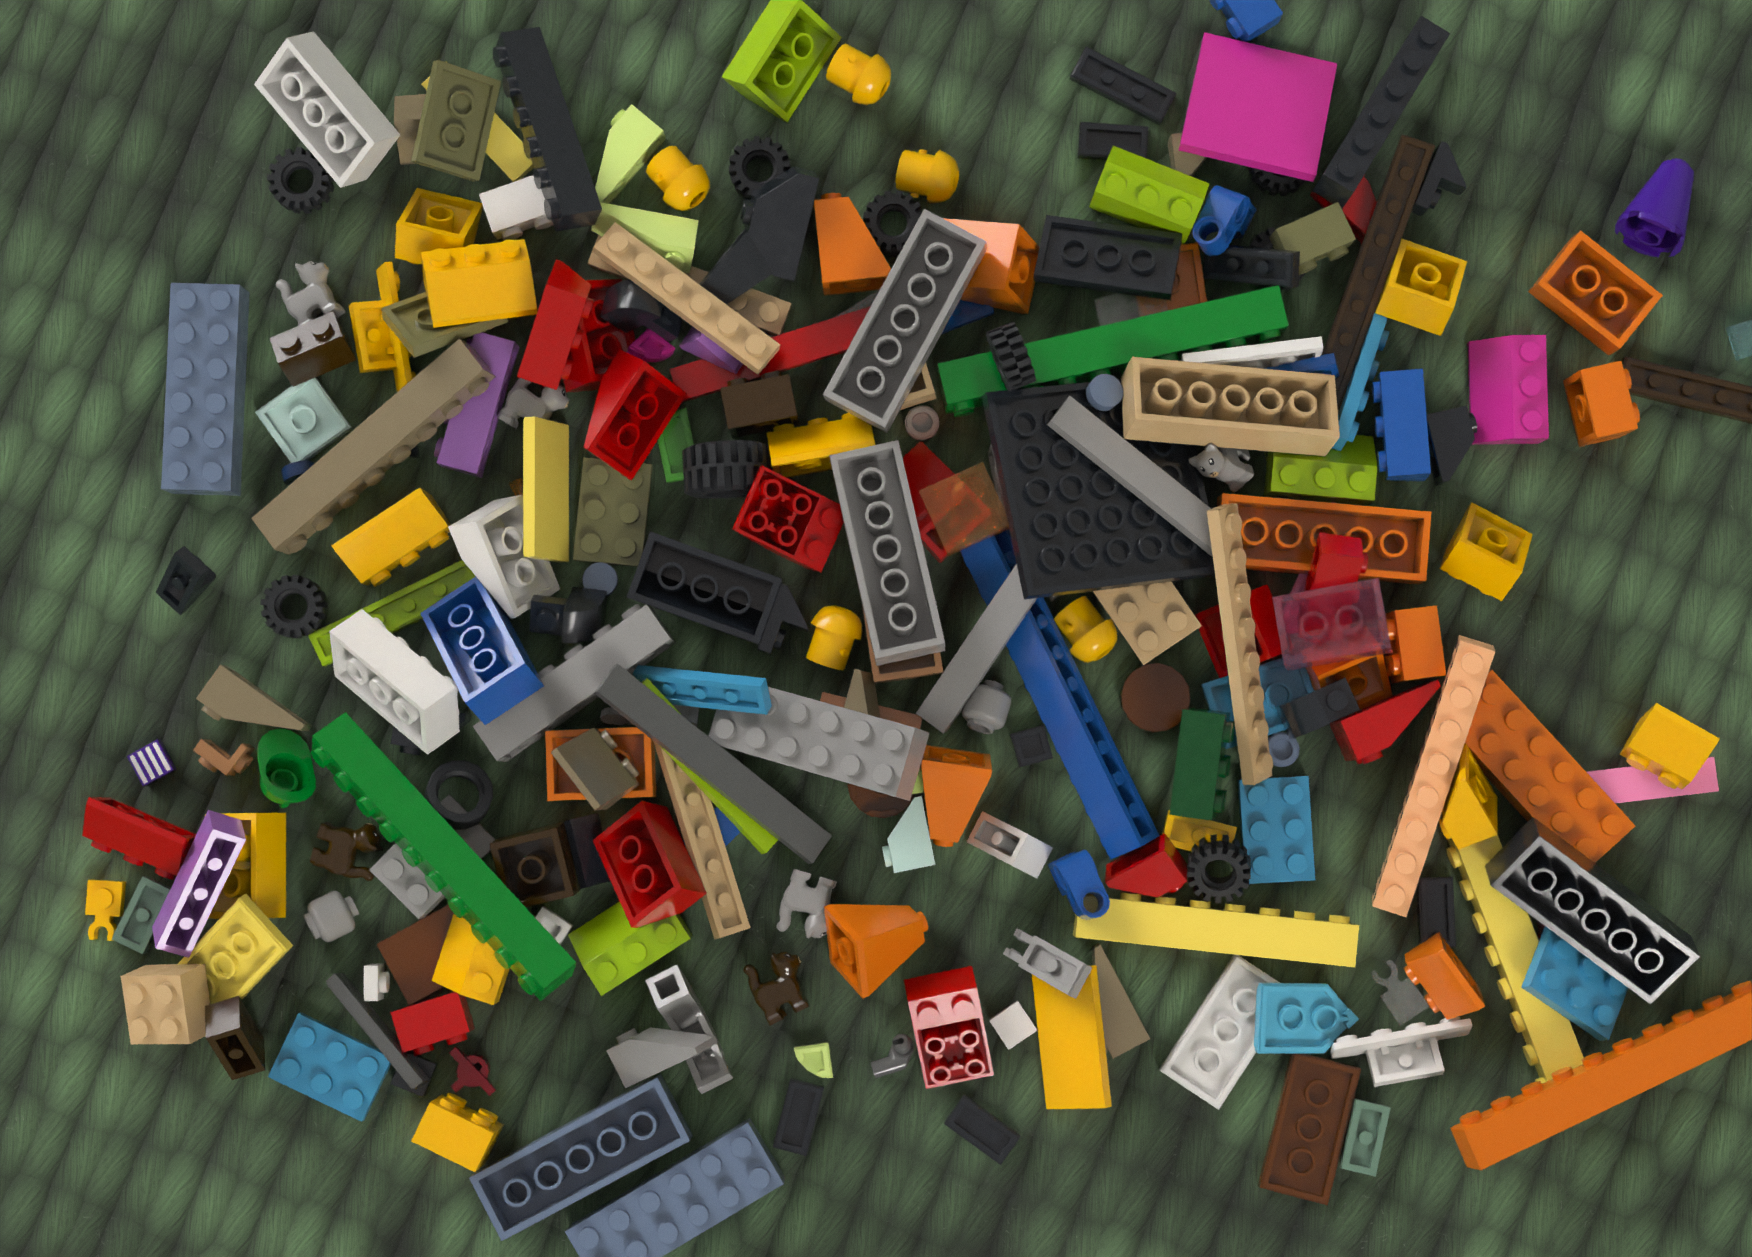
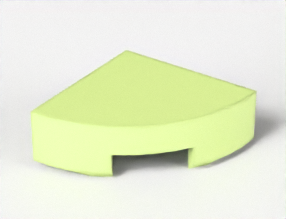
[794,1042,833,1078]

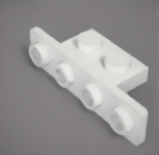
[1330,1016,1472,1087]

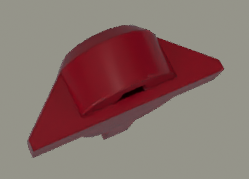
[449,1047,496,1096]

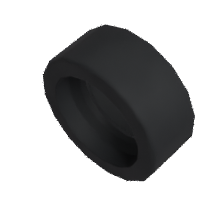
[424,760,493,830]

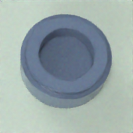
[1086,374,1123,411]
[583,562,618,596]
[1268,732,1299,767]

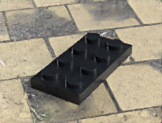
[1034,215,1182,301]

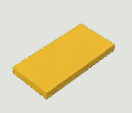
[1032,965,1112,1109]

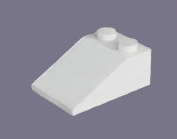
[448,495,560,618]

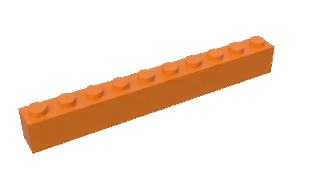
[1450,981,1752,1170]

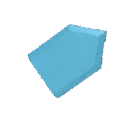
[1254,983,1359,1054]

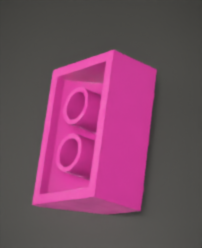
[1467,335,1549,445]

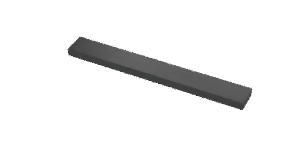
[594,664,832,864]

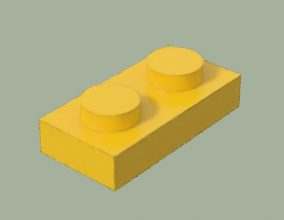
[1162,810,1237,851]

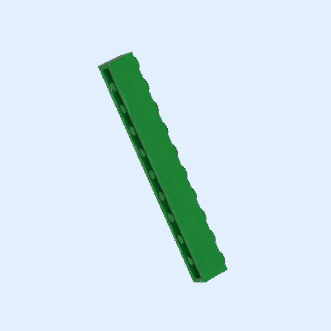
[311,712,576,1001]

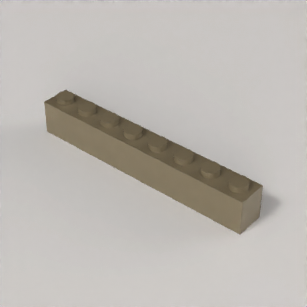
[251,338,496,555]

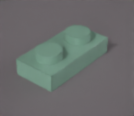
[112,876,171,954]
[1339,1098,1391,1177]

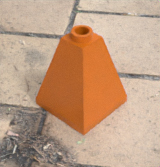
[921,745,992,847]
[824,904,928,999]

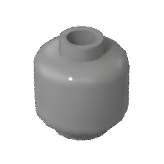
[962,680,1011,734]
[304,891,359,942]

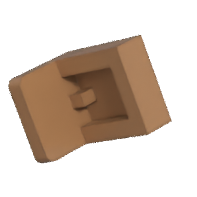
[193,739,255,776]

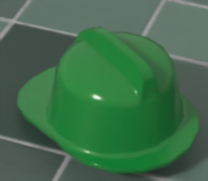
[257,728,316,809]

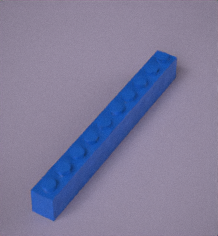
[958,523,1159,860]

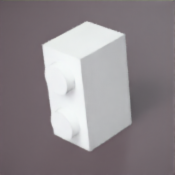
[479,175,553,241]

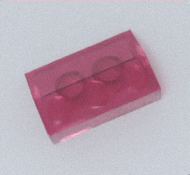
[1272,578,1393,671]

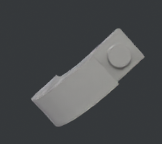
[645,965,733,1094]

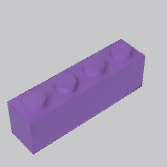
[434,332,519,478]
[152,810,246,958]

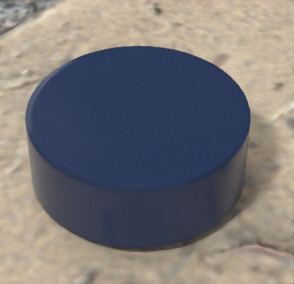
[281,460,315,485]

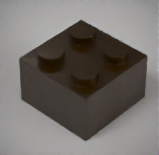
[720,371,800,438]
[489,822,581,907]

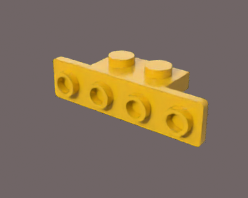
[349,262,416,392]

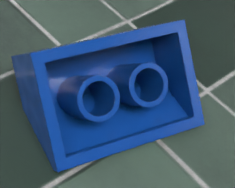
[1372,369,1431,481]

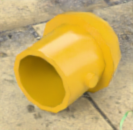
[826,43,891,105]
[646,146,710,211]
[896,149,959,203]
[1054,596,1117,663]
[806,605,862,670]

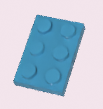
[1237,776,1315,884]
[1521,926,1628,1041]
[268,1012,391,1122]

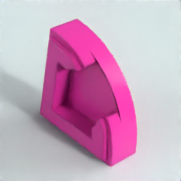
[627,328,676,362]

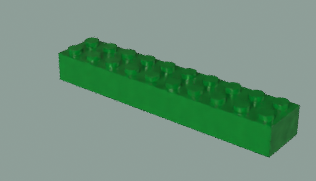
[936,285,1289,417]

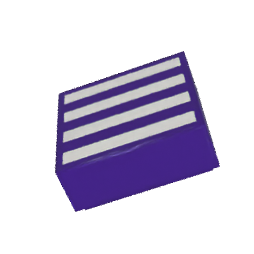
[127,739,177,787]

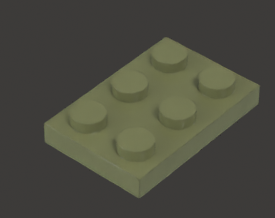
[411,60,501,182]
[381,292,508,358]
[573,457,653,567]

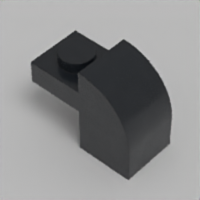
[600,279,683,342]
[530,587,607,643]
[1275,678,1360,739]

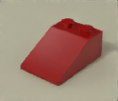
[584,349,687,481]
[1330,680,1441,765]

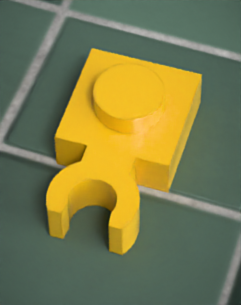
[85,880,126,941]

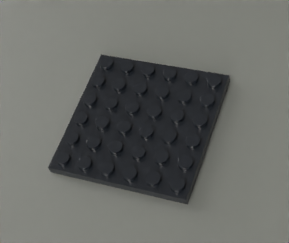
[982,379,1215,600]

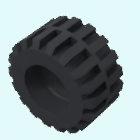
[682,440,770,499]

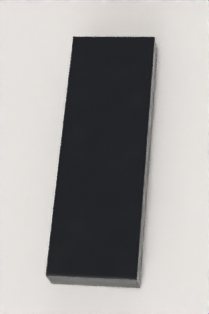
[1069,47,1177,126]
[1204,245,1300,288]

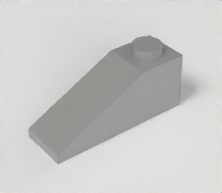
[606,1027,718,1088]

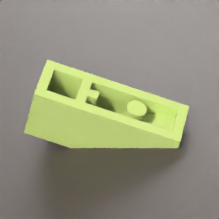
[595,104,666,204]
[591,202,698,273]

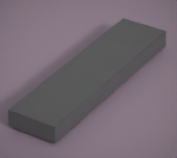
[326,973,431,1089]

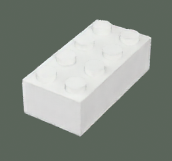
[254,31,400,188]
[329,609,460,755]

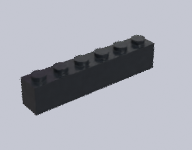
[1312,16,1450,209]
[493,27,602,232]

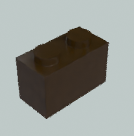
[270,311,356,387]
[205,996,266,1080]

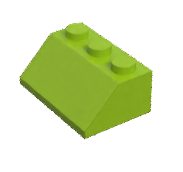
[722,0,842,122]
[1089,146,1209,244]
[1264,435,1377,505]
[568,902,694,996]

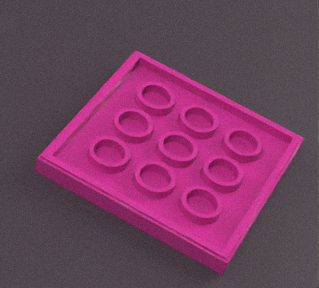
[1178,32,1337,182]

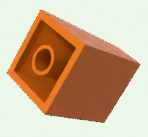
[814,193,891,296]
[943,218,1040,314]

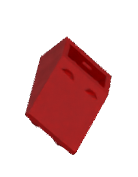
[903,441,992,563]
[732,465,844,572]
[904,966,994,1089]

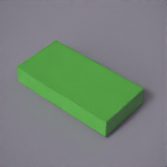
[658,408,694,483]

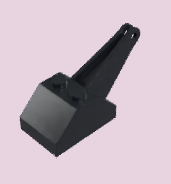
[683,166,819,324]

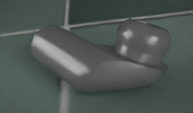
[871,1034,914,1079]

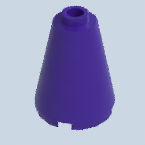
[1615,158,1694,257]

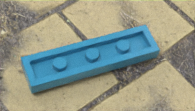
[1331,313,1389,452]
[633,665,772,715]

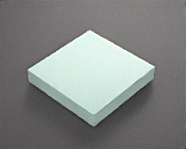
[255,377,353,463]

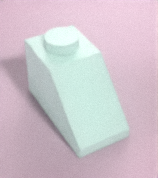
[882,796,935,873]

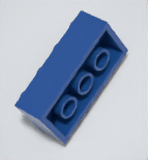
[420,576,544,725]

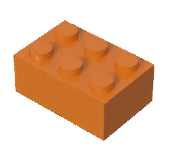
[1528,230,1663,356]
[545,727,656,801]

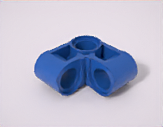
[1192,185,1257,256]
[1047,849,1110,920]

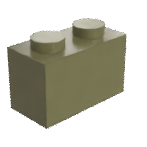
[1269,202,1356,275]

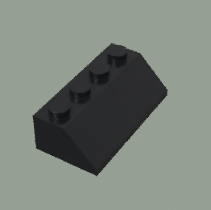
[627,531,782,645]

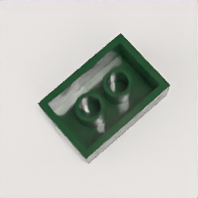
[1169,707,1235,821]

